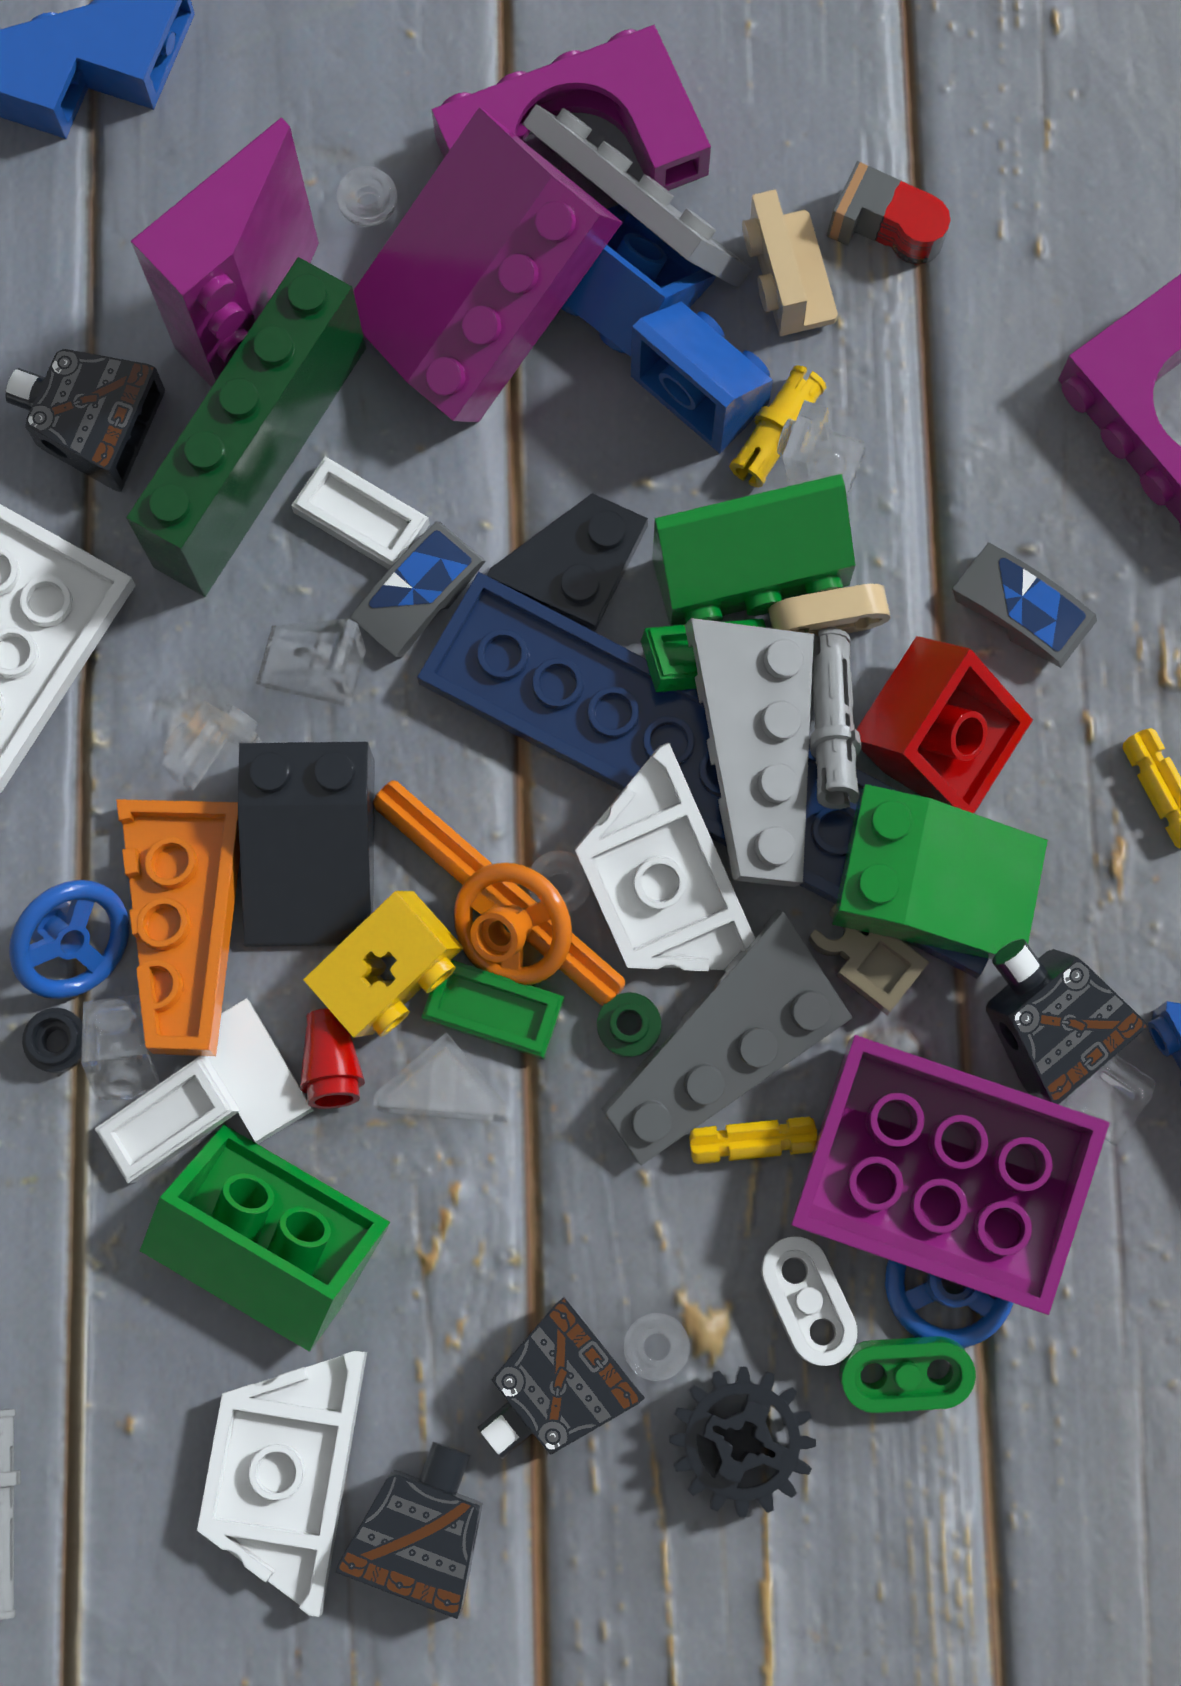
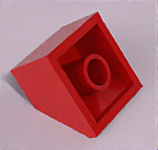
[856,636,1033,813]

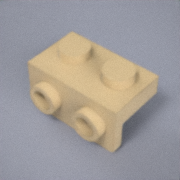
[742,189,838,336]

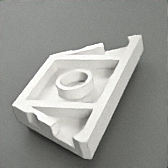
[575,742,755,971]
[197,1351,367,1617]

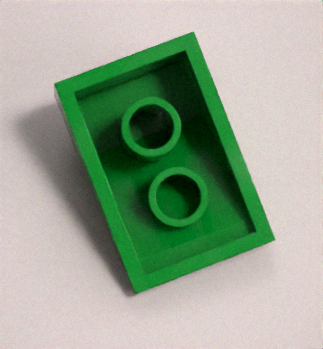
[832,784,1048,959]

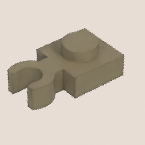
[808,904,929,1016]

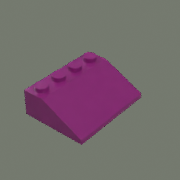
[353,107,623,422]
[131,117,319,387]
[791,1035,1110,1315]

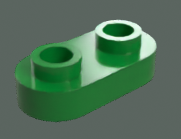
[839,1336,976,1413]

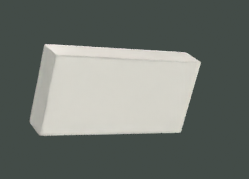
[291,456,430,570]
[205,998,314,1144]
[95,1056,240,1184]

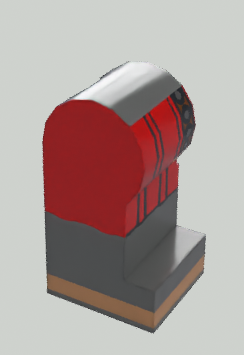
[827,161,951,265]

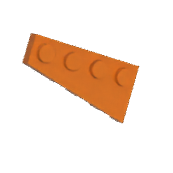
[116,799,240,1057]

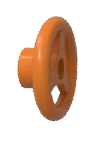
[454,862,572,985]

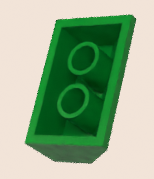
[652,474,856,626]
[140,1124,390,1352]

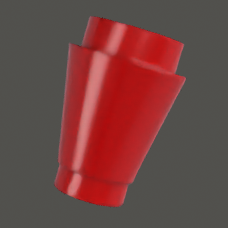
[300,1008,365,1109]

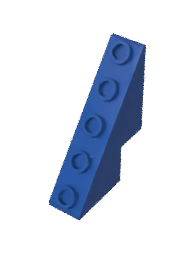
[0,0,195,139]

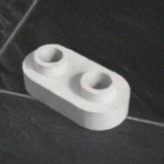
[761,1236,857,1366]

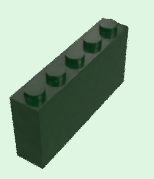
[126,257,366,597]

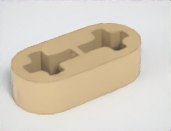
[768,584,891,636]

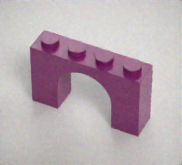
[431,24,711,191]
[1058,274,1181,531]

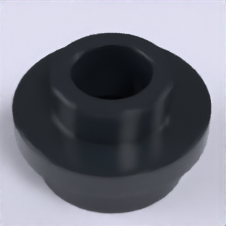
[22,1008,89,1073]

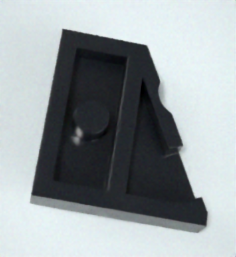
[487,493,648,632]

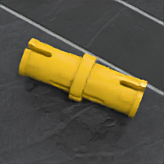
[729,365,827,488]

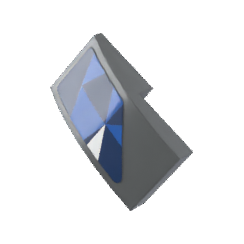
[350,521,486,657]
[952,542,1097,668]

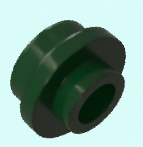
[597,992,662,1058]

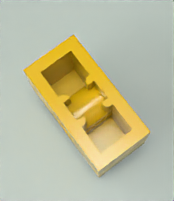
[303,891,464,1038]

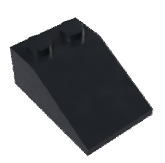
[238,742,375,947]

